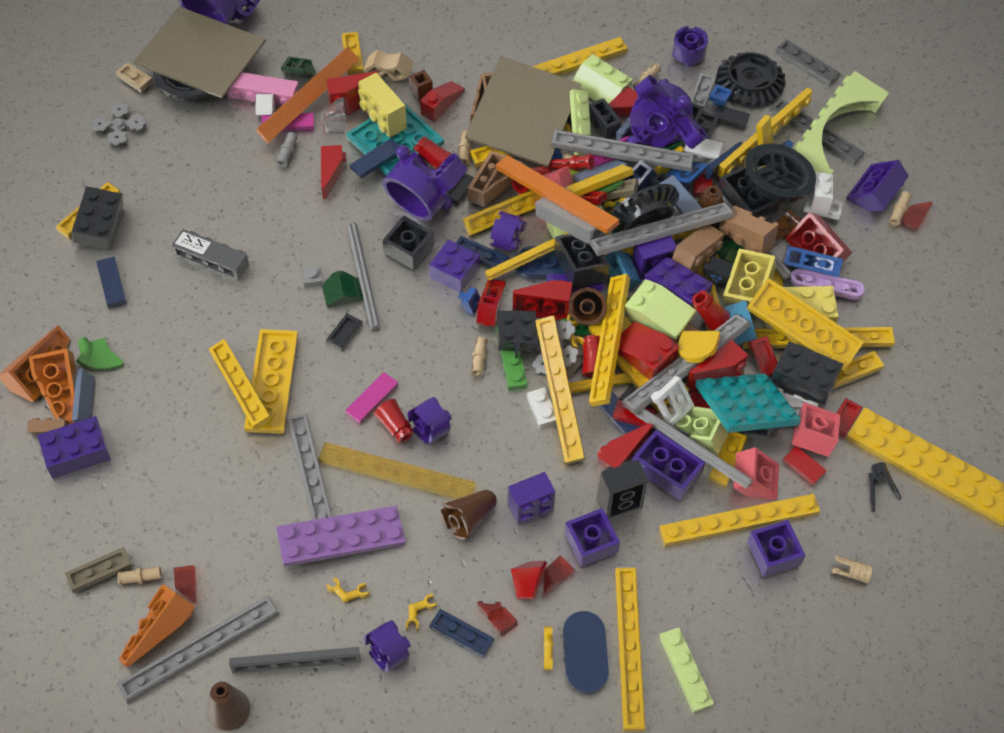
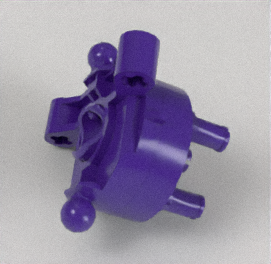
[626,75,707,149]

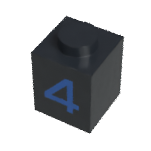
[702,256,733,288]

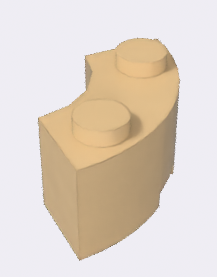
[363,49,414,81]

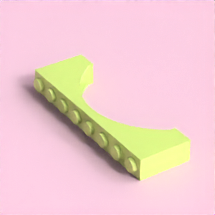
[794,71,889,174]

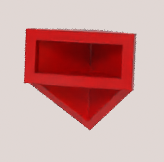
[511,560,547,600]

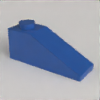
[782,245,843,277]

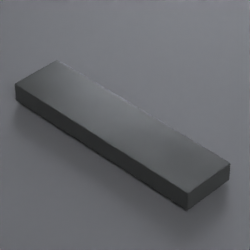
[776,39,840,86]

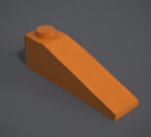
[0,325,71,402]
[29,348,76,425]
[118,584,195,668]

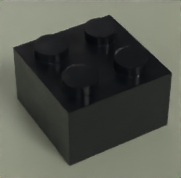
[382,216,434,269]

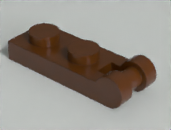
[775,209,803,246]

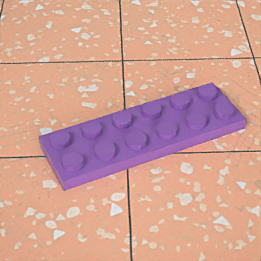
[276,505,406,567]

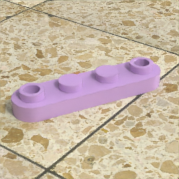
[790,269,865,300]

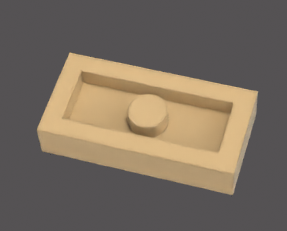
[115,62,153,92]

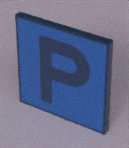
[666,161,708,186]

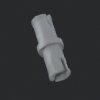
[276,132,298,167]

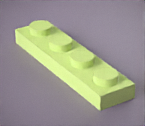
[569,89,591,156]
[659,627,714,714]

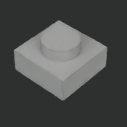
[302,266,323,287]

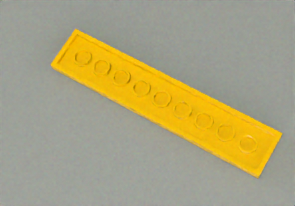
[845,407,1004,527]

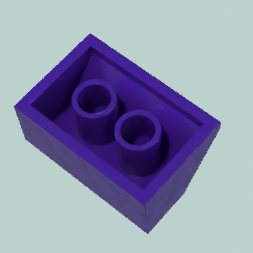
[846,160,909,212]

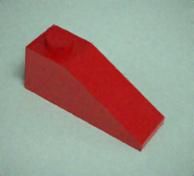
[420,81,465,122]
[321,145,347,199]
[476,279,506,326]
[597,423,653,468]

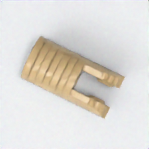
[832,555,873,583]

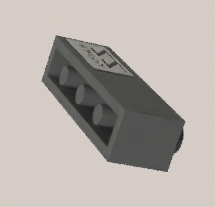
[172,229,249,281]

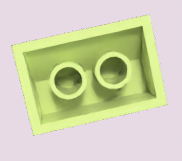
[573,54,633,104]

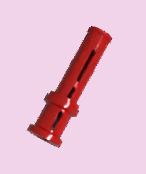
[540,154,594,171]

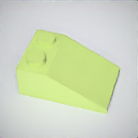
[625,279,697,339]
[672,407,729,456]

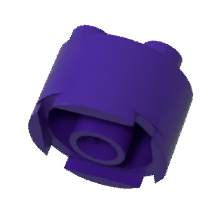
[672,26,708,67]
[490,211,526,252]
[407,397,452,444]
[363,620,411,672]

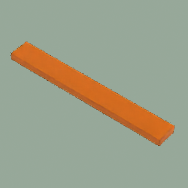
[256,46,359,143]
[495,155,619,234]

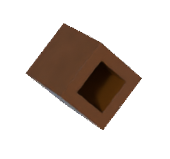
[409,70,433,101]

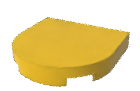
[678,331,721,363]

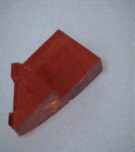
[901,201,933,230]
[543,555,575,595]
[173,565,197,603]
[477,601,518,637]

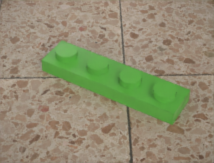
[496,323,528,391]

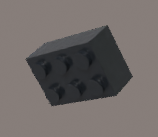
[718,167,780,219]
[72,186,124,250]
[554,234,610,289]
[772,341,843,405]
[596,460,648,519]

